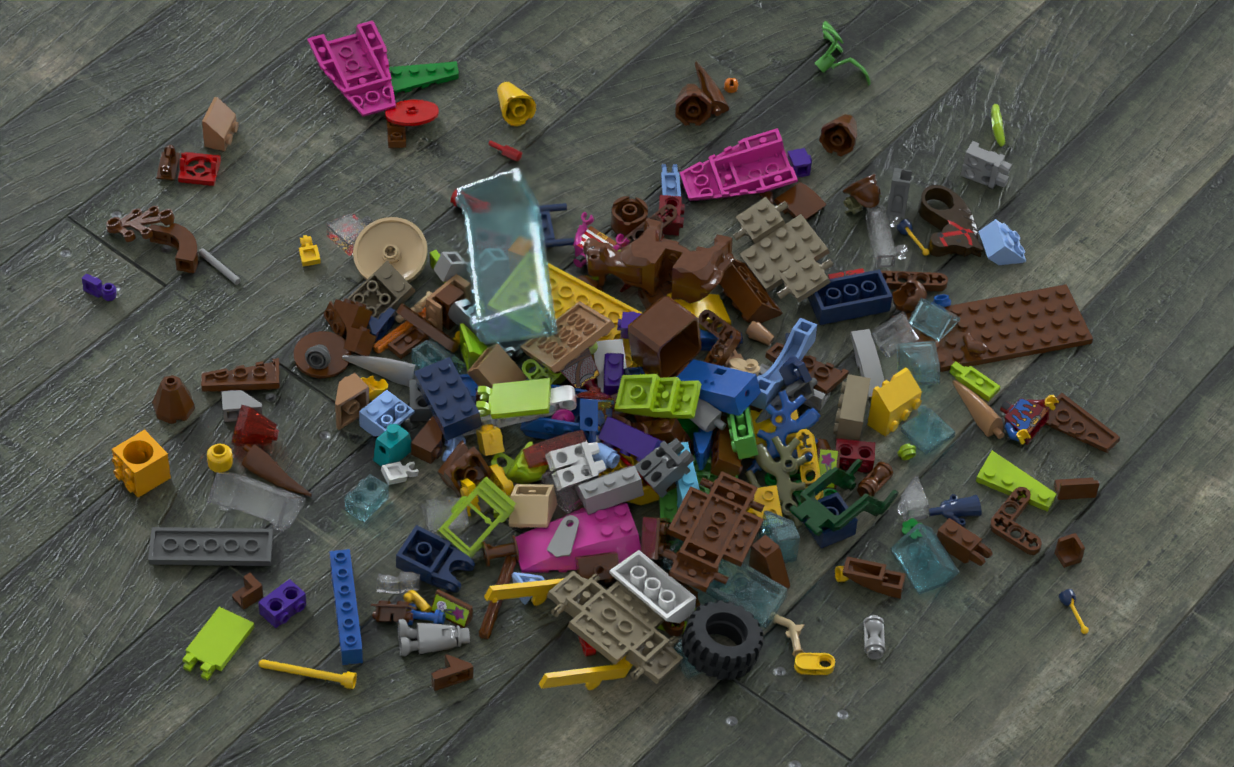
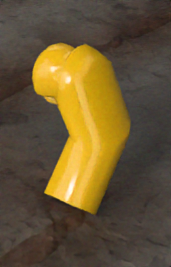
[403,590,432,613]

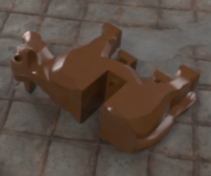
[583,218,734,304]

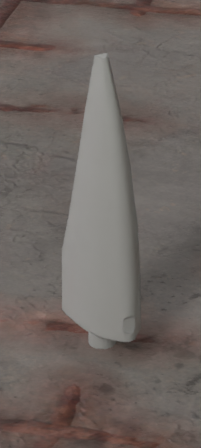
[342,355,418,387]
[689,399,727,432]

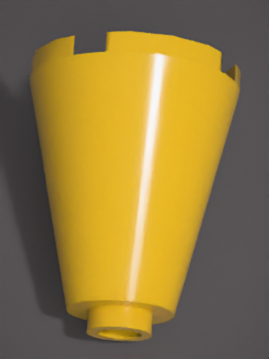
[497,82,536,126]

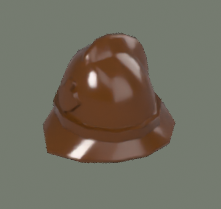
[843,174,881,208]

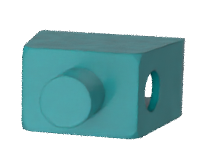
[373,424,412,467]

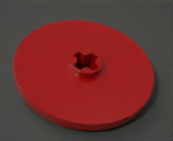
[385,100,439,126]

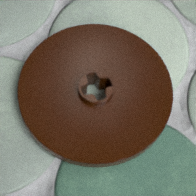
[294,331,351,378]

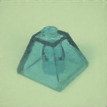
[897,341,940,385]

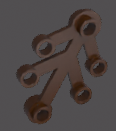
[106,206,175,242]

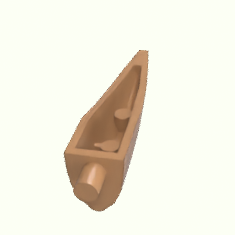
[952,380,1004,439]

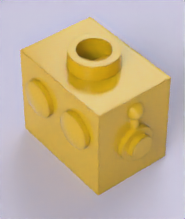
[476,424,505,456]

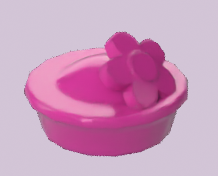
[551,408,575,422]

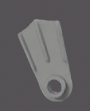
[547,515,579,558]

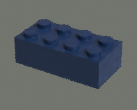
[808,269,893,325]
[414,357,482,441]

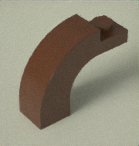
[150,223,198,273]

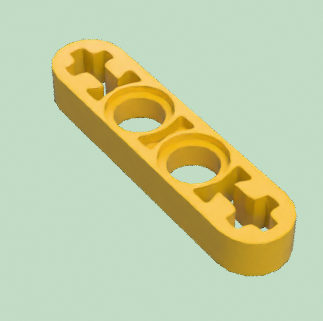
[795,429,823,500]

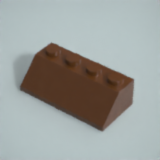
[719,259,783,323]

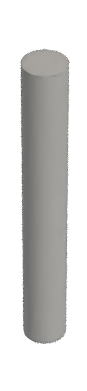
[199,248,241,285]

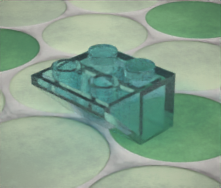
[412,340,466,372]
[759,510,800,563]

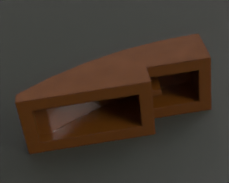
[842,557,906,599]

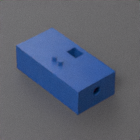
[677,359,761,416]

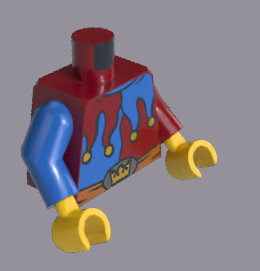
[1000,395,1059,445]

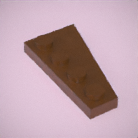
[765,342,849,396]
[201,358,280,392]
[1045,393,1120,453]

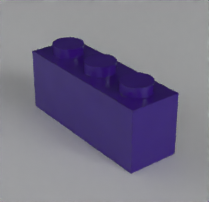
[598,417,663,462]

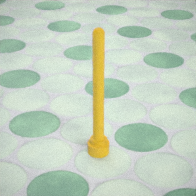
[258,660,357,689]

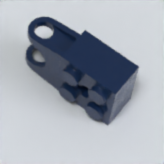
[396,525,475,592]

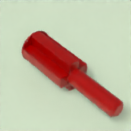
[488,141,522,162]

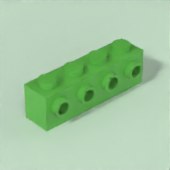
[727,406,758,459]

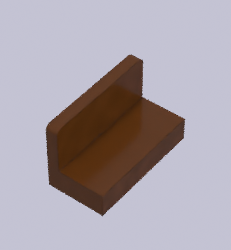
[1054,478,1099,500]

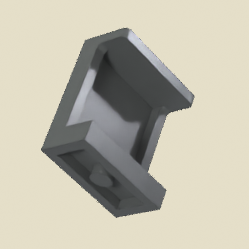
[886,168,912,218]

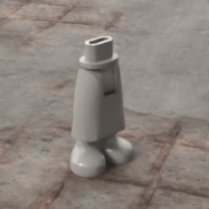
[398,619,470,656]

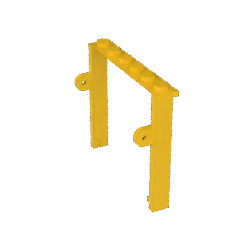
[484,578,633,690]

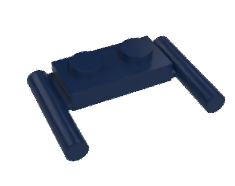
[530,203,574,249]

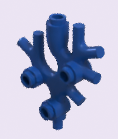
[746,390,821,473]

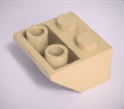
[509,484,557,528]

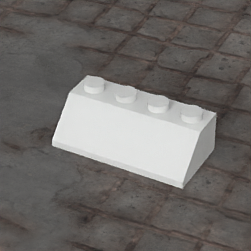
[609,550,696,623]

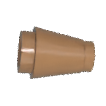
[746,321,775,346]

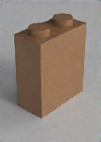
[467,344,527,388]

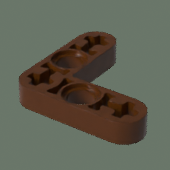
[699,310,741,366]
[990,487,1042,555]

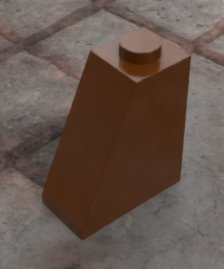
[748,535,791,598]

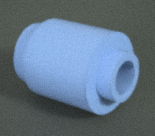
[592,442,620,469]

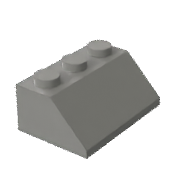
[574,466,644,515]

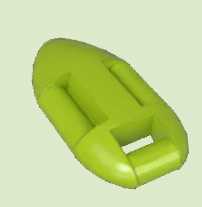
[991,104,1005,147]

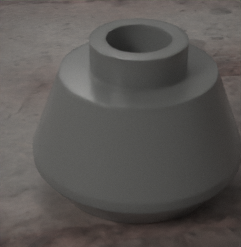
[305,344,331,370]

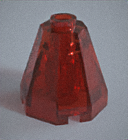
[231,404,279,446]

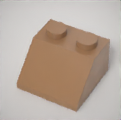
[202,97,239,151]
[335,373,369,430]

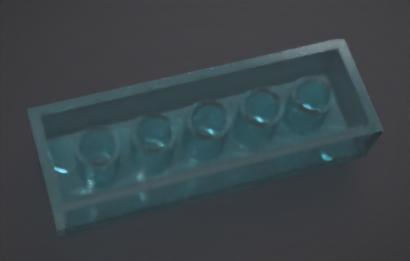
[662,538,788,629]

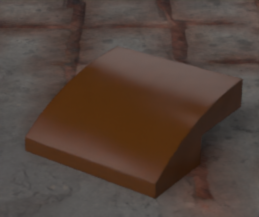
[774,182,827,220]

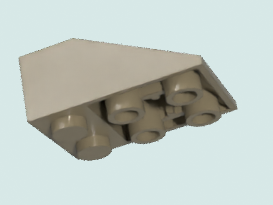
[347,261,416,319]

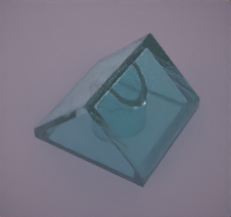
[908,298,960,341]

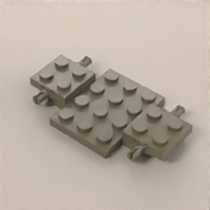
[732,197,834,302]
[547,571,683,684]

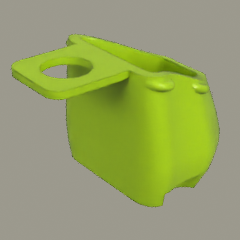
[491,442,549,484]

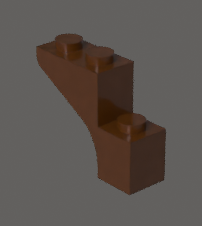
[334,298,376,356]

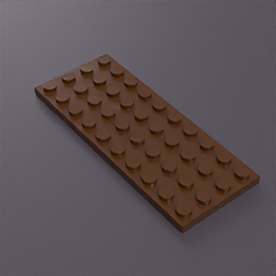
[891,284,1093,377]

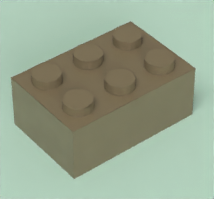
[833,374,871,441]

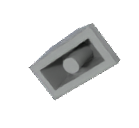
[222,390,263,422]

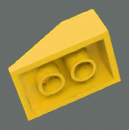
[667,293,731,330]

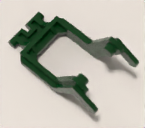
[789,459,899,536]

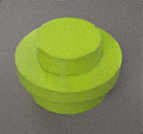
[897,444,916,460]

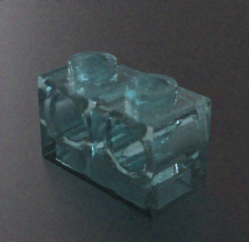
[345,474,389,522]

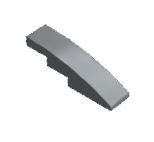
[850,329,884,399]

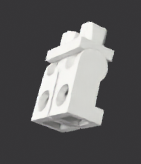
[545,441,606,491]

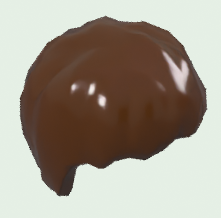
[892,280,927,313]

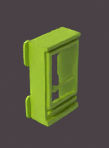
[436,477,516,558]

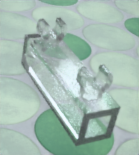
[865,206,907,268]

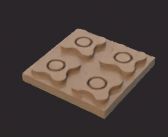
[520,301,615,373]

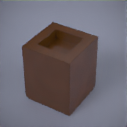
[1054,533,1085,568]
[232,573,263,610]

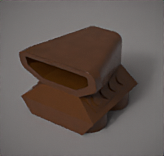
[437,440,492,498]

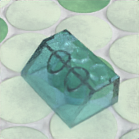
[890,523,960,594]

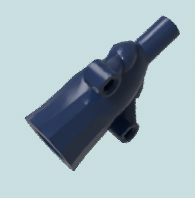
[928,494,982,528]

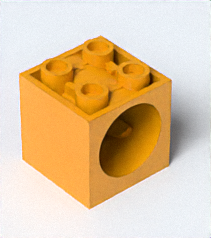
[112,429,171,498]

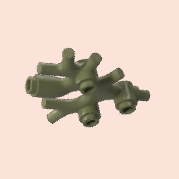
[745,436,808,529]

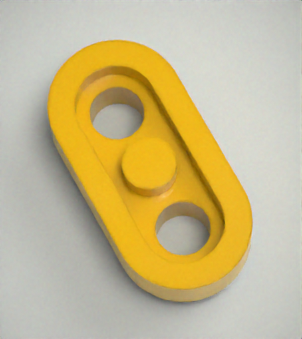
[489,464,514,497]

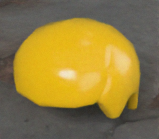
[361,376,388,401]

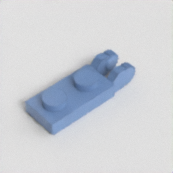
[661,164,681,196]

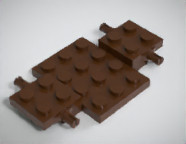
[662,471,765,593]

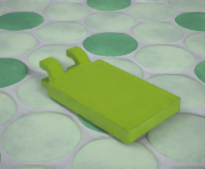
[476,378,552,419]
[182,607,254,680]

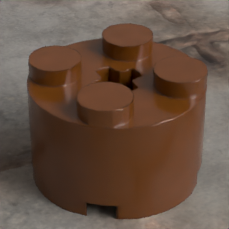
[611,196,648,239]

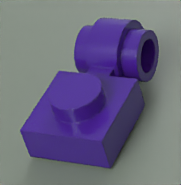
[82,273,117,301]

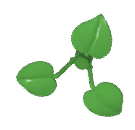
[815,21,871,86]

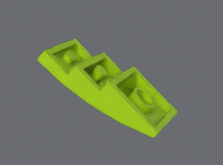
[614,374,702,418]

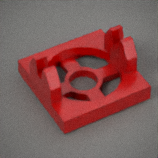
[178,152,221,186]

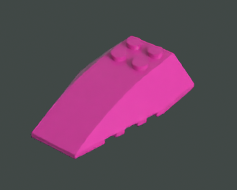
[307,20,396,117]
[679,128,798,201]
[515,502,641,573]

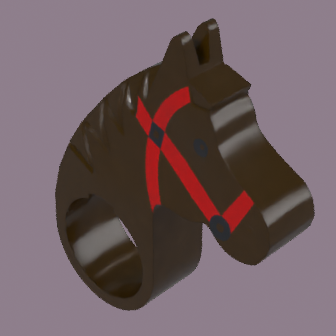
[918,185,983,257]

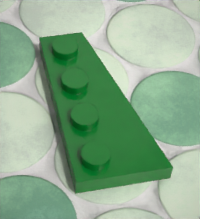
[389,61,459,96]

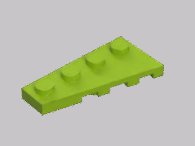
[976,450,1056,512]

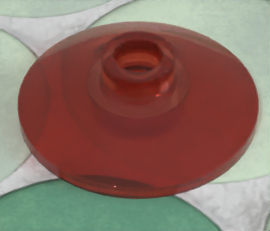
[575,387,614,401]

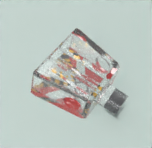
[327,213,372,256]

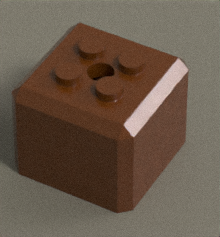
[628,296,702,378]

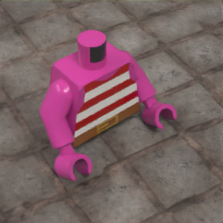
[573,212,629,268]

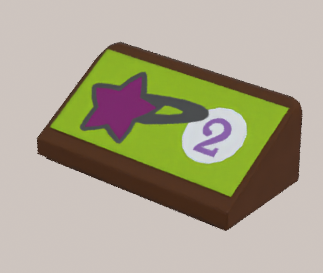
[813,448,840,489]
[431,590,473,628]

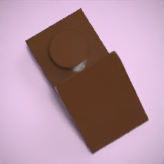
[431,654,473,691]

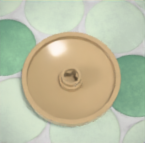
[353,217,428,283]

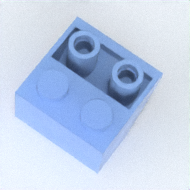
[979,219,1026,265]
[359,390,415,437]

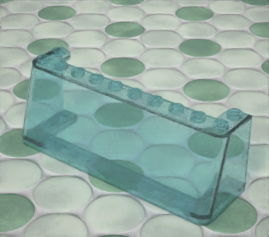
[455,167,558,344]

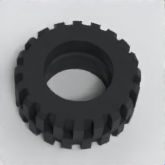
[682,601,764,680]

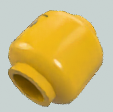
[207,444,233,473]

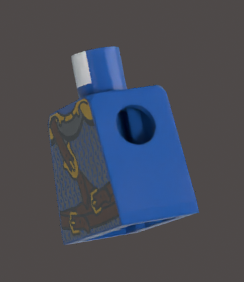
[580,399,614,443]

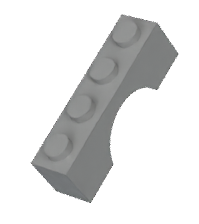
[434,249,509,282]

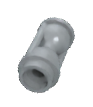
[864,615,885,659]

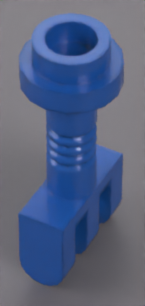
[407,604,445,625]

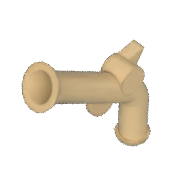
[396,291,432,323]
[773,614,805,657]

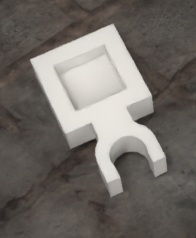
[381,462,419,485]

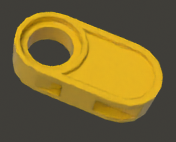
[794,653,835,675]

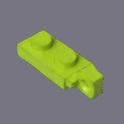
[949,361,1000,402]

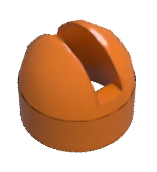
[724,78,738,93]

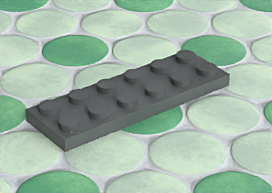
[148,527,273,566]

